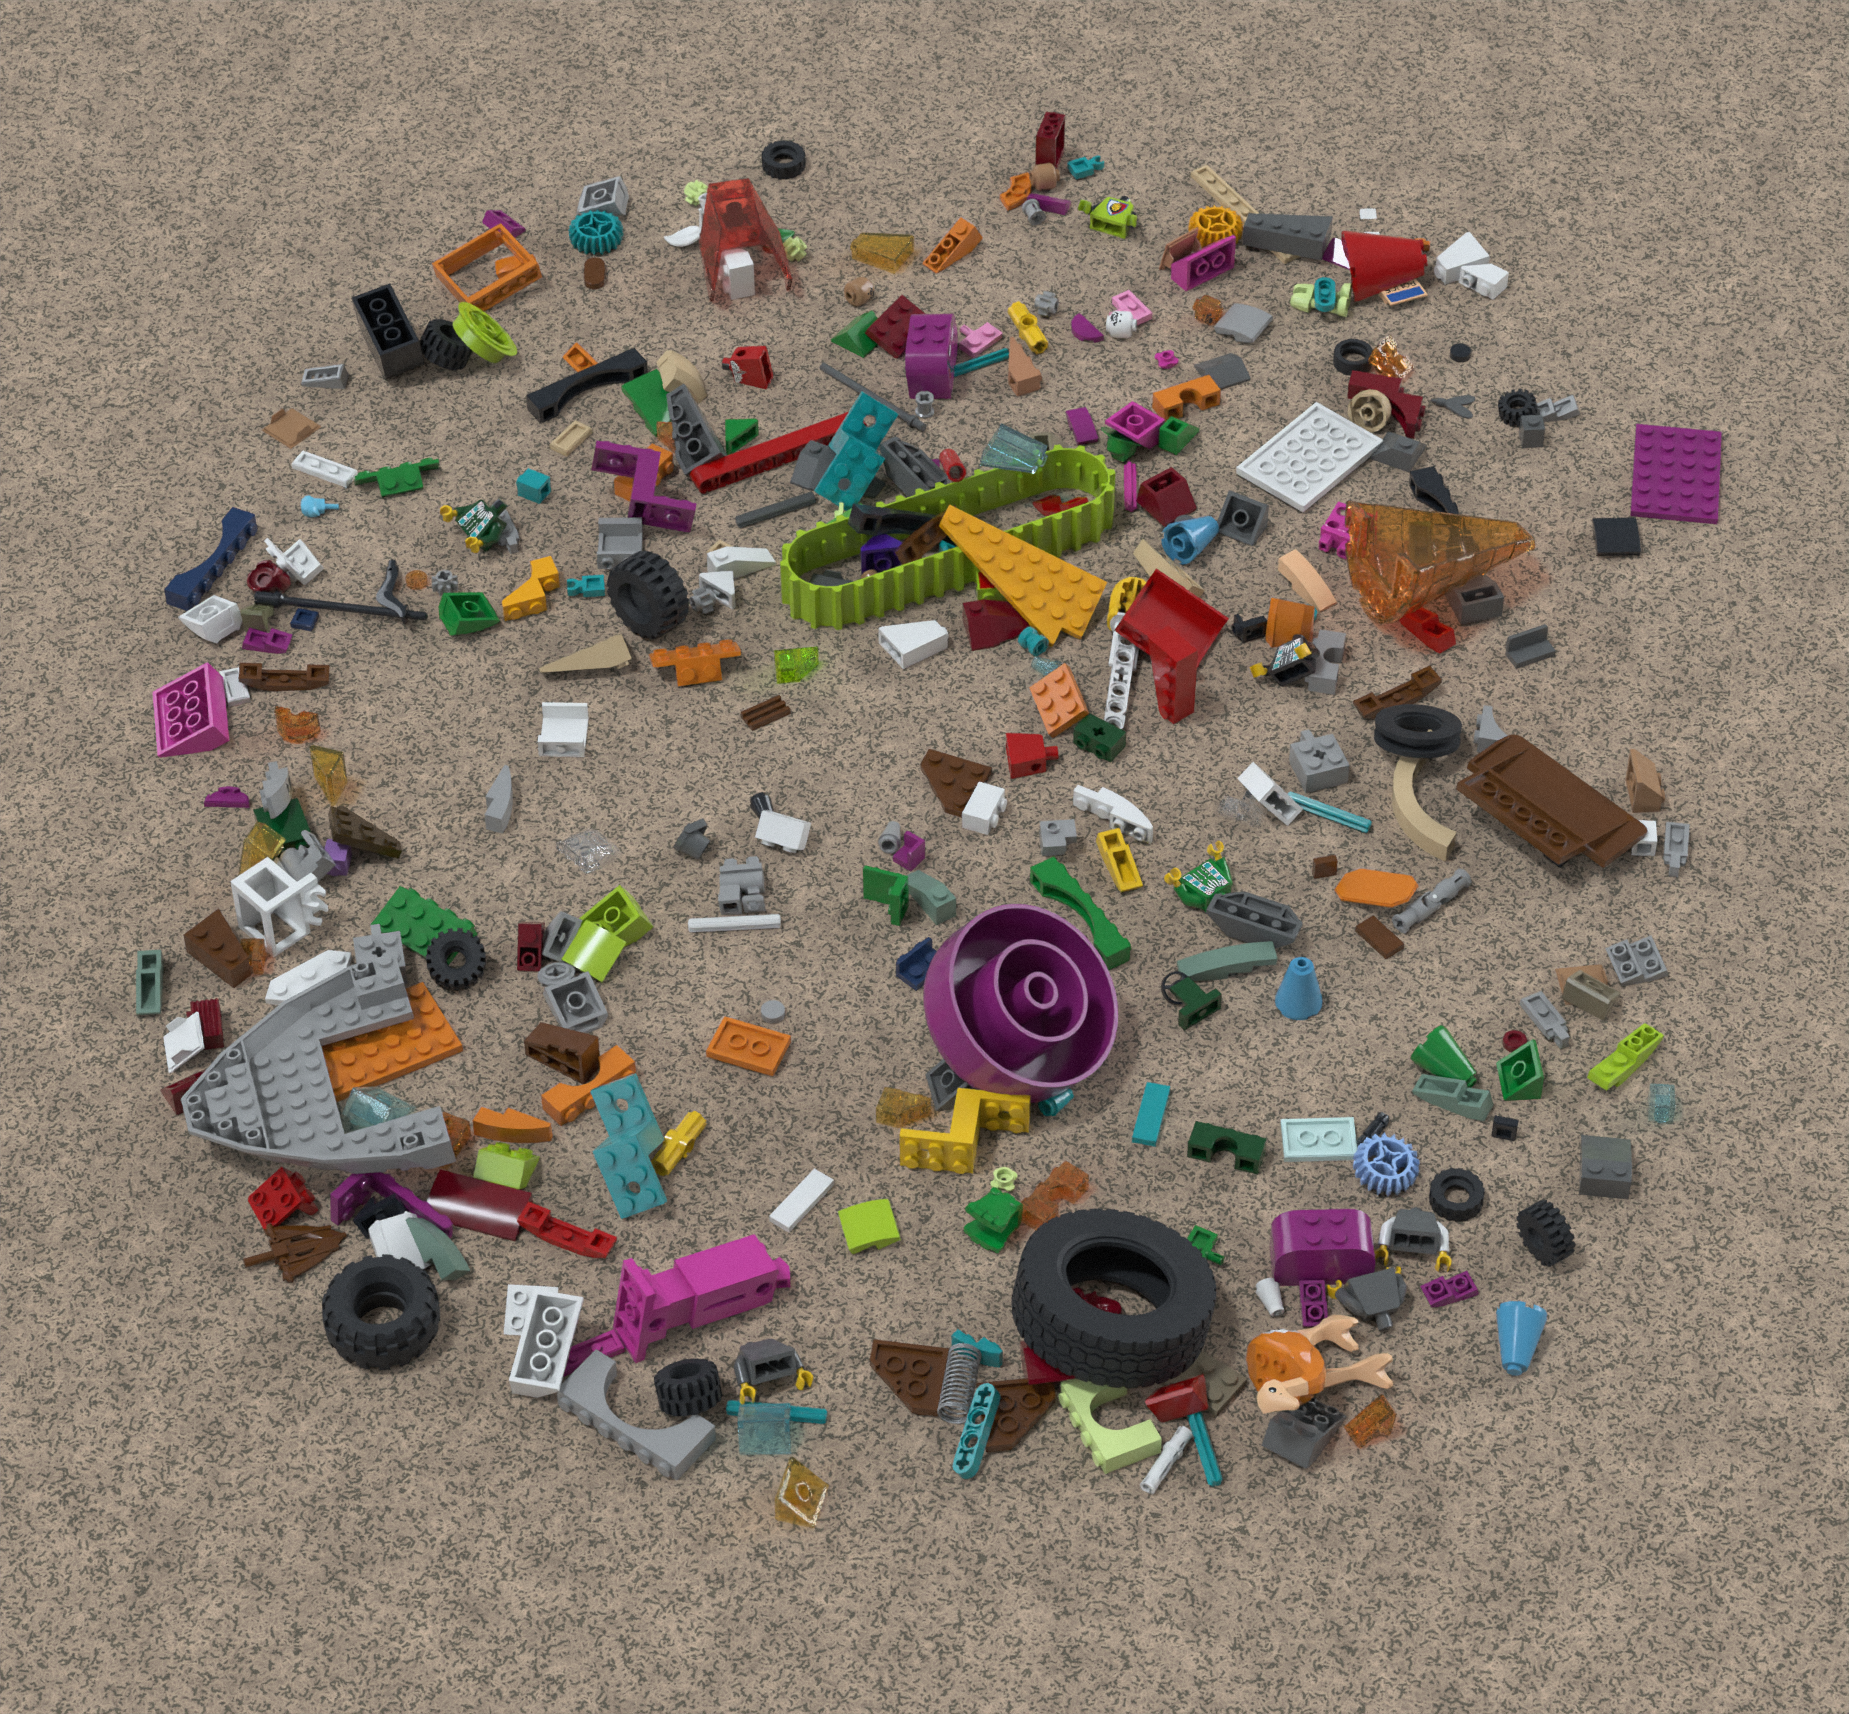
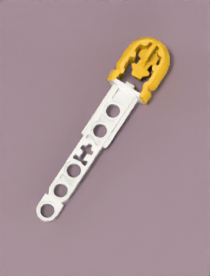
[1104,577,1146,730]

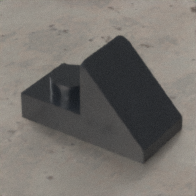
[353,1193,409,1239]

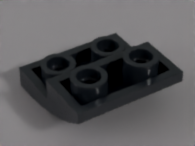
[1592,517,1641,556]

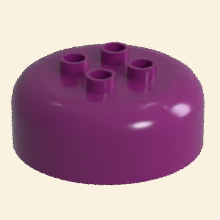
[923,904,1118,1103]

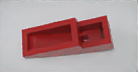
[1393,601,1456,654]

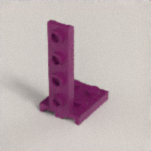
[330,1172,453,1239]

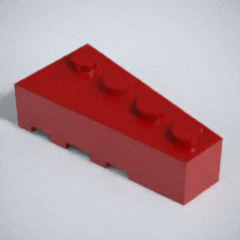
[1148,625,1198,724]

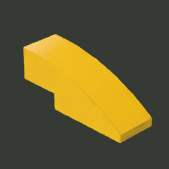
[1096,828,1143,893]

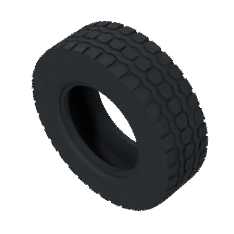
[1011,1208,1216,1388]

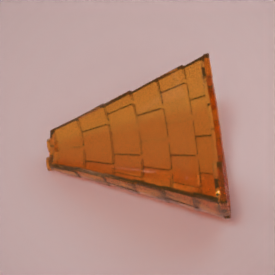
[1345,501,1535,624]

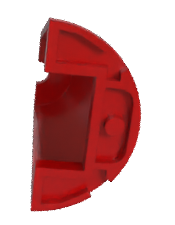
[1341,230,1428,302]

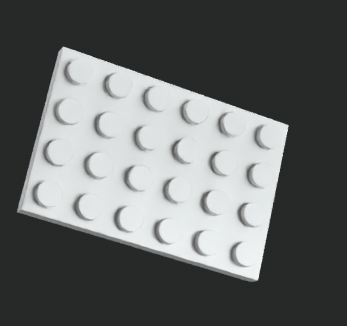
[1236,402,1383,512]

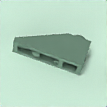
[906,870,956,925]

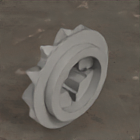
[537,962,576,987]

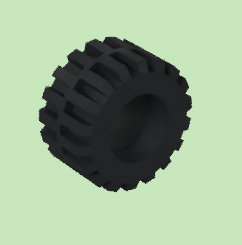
[419,319,473,370]
[654,1358,723,1416]

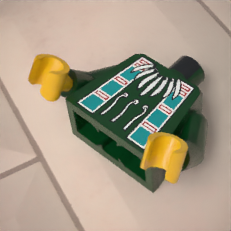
[440,498,508,553]

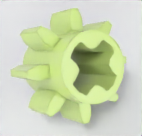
[684,180,708,206]
[782,236,807,262]

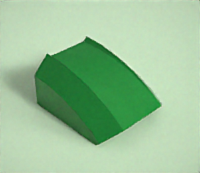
[438,592,501,636]

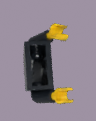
[1249,634,1320,687]

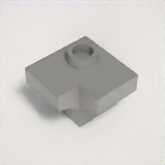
[1039,819,1077,856]

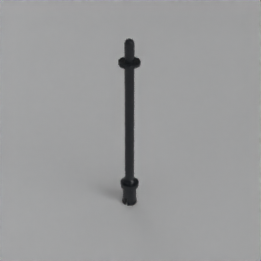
[254,590,428,624]

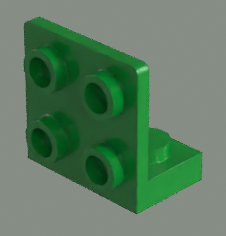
[863,865,909,926]

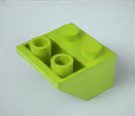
[473,1142,540,1189]

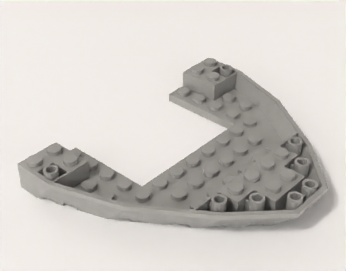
[181,953,456,1174]

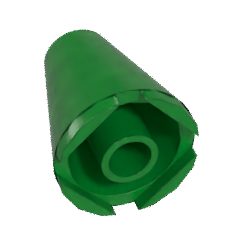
[1410,1025,1477,1088]

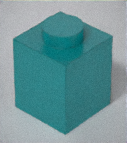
[516,468,551,504]

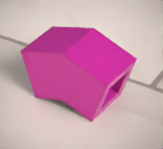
[774,1257,790,1288]

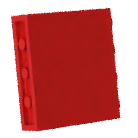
[1114,568,1229,667]

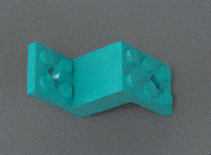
[814,391,899,511]
[590,1073,668,1219]

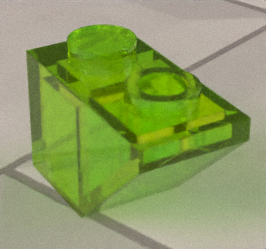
[774,646,819,684]

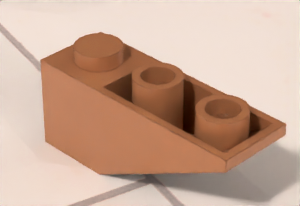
[1008,337,1042,397]

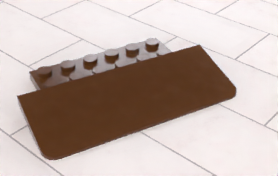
[1456,734,1648,868]

